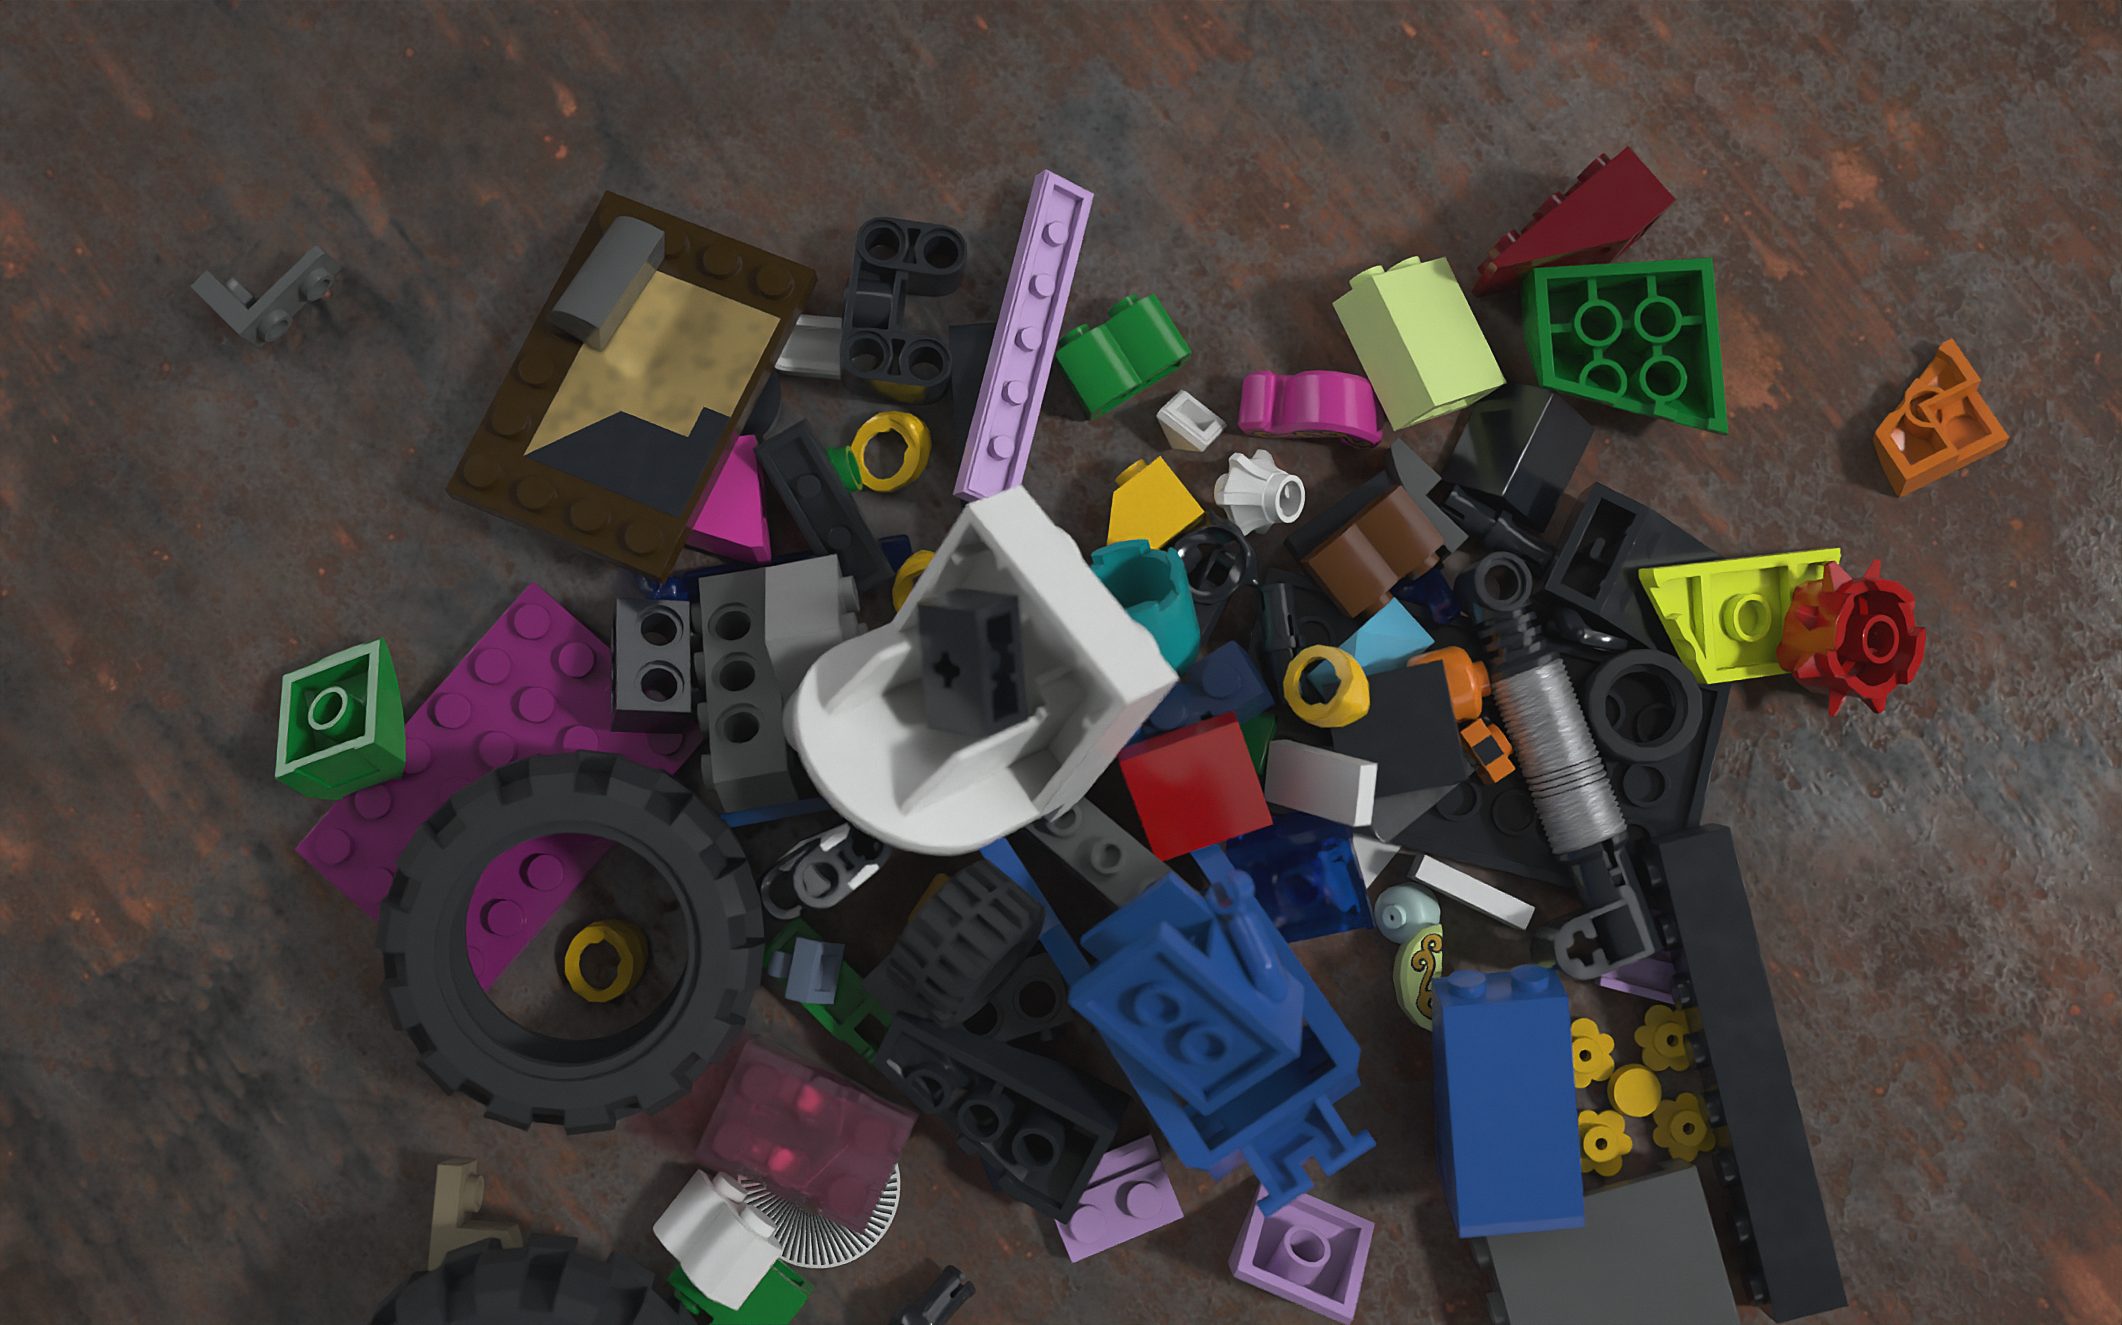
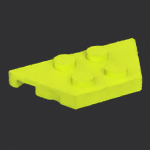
[1638,548,1841,684]

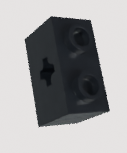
[916,588,1028,739]

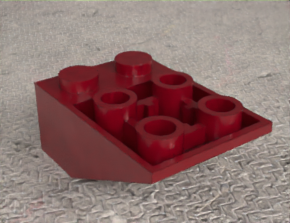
[1471,146,1676,298]

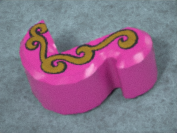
[1238,370,1385,450]

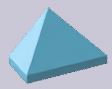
[1305,597,1435,698]

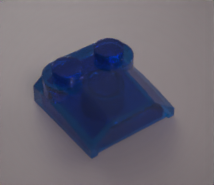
[1225,811,1375,943]

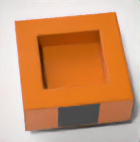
[1459,718,1515,785]

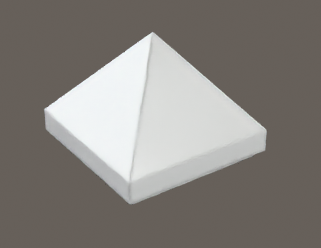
[1156,390,1227,452]

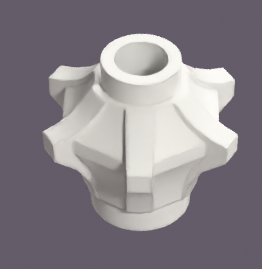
[1214,449,1305,536]

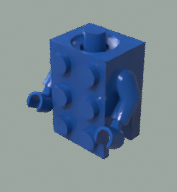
[1068,870,1305,1116]

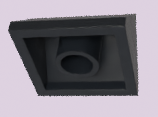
[1439,380,1595,534]

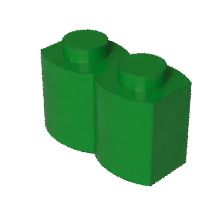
[1054,294,1192,422]

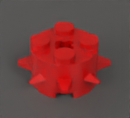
[1776,559,1926,718]

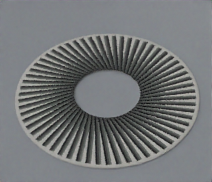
[738,1163,900,1268]

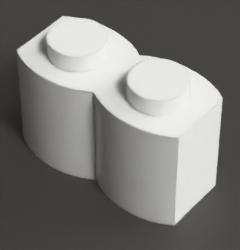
[653,1169,783,1311]

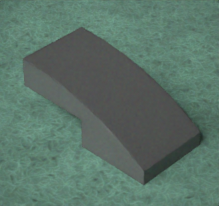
[1382,437,1469,561]

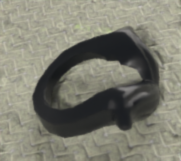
[1174,509,1260,604]
[1541,603,1628,652]

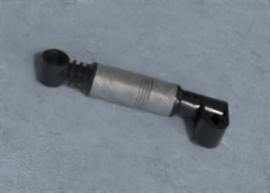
[1453,551,1664,980]

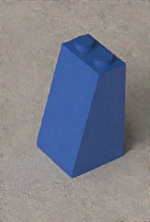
[1431,965,1585,1238]

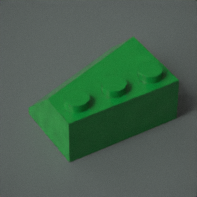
[1519,257,1728,436]

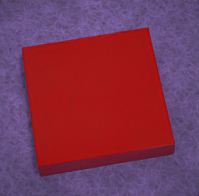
[1117,710,1273,861]

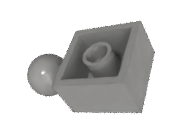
[765,554,869,754]

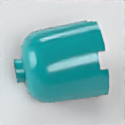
[1089,539,1200,679]

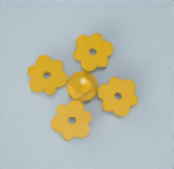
[1570,1004,1716,1176]

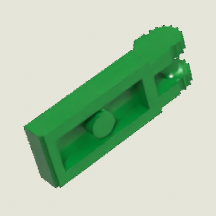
[762,915,893,1072]

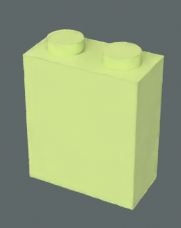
[1332,256,1507,431]

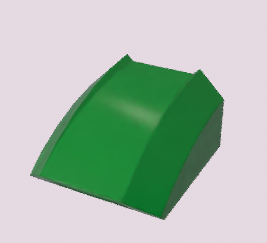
[275,637,406,800]

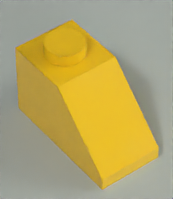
[1107,456,1204,550]

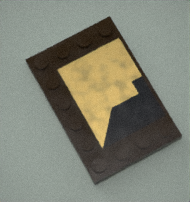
[445,190,818,585]

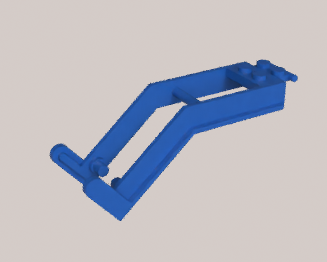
[979,725,1376,1219]

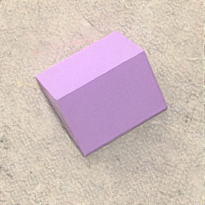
[1228,1182,1375,1325]

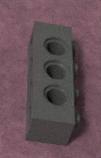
[691,567,799,813]
[1018,796,1202,912]

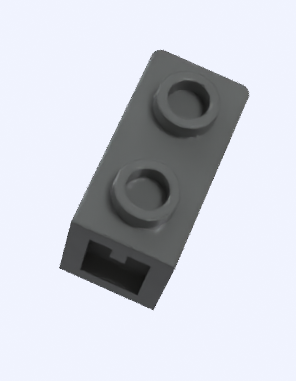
[190,245,341,348]

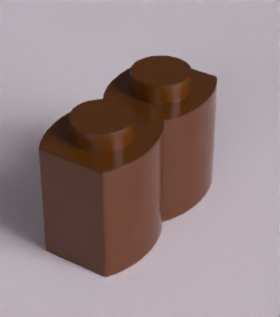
[1300,485,1445,619]

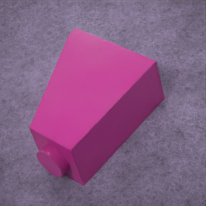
[685,435,772,567]

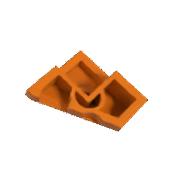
[1873,338,2009,498]

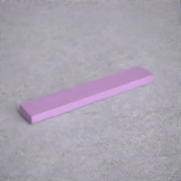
[953,169,1094,503]

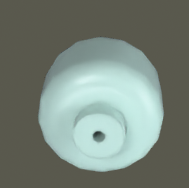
[1374,882,1440,944]

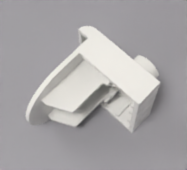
[793,485,1179,854]

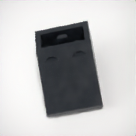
[1530,482,1726,663]

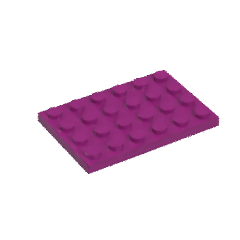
[294,581,710,994]

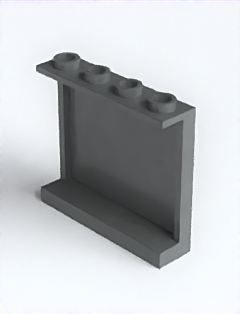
[1468,1157,1741,1325]

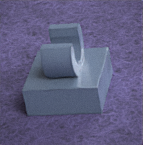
[767,937,845,1004]

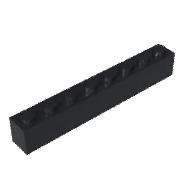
[1639,823,1848,1324]

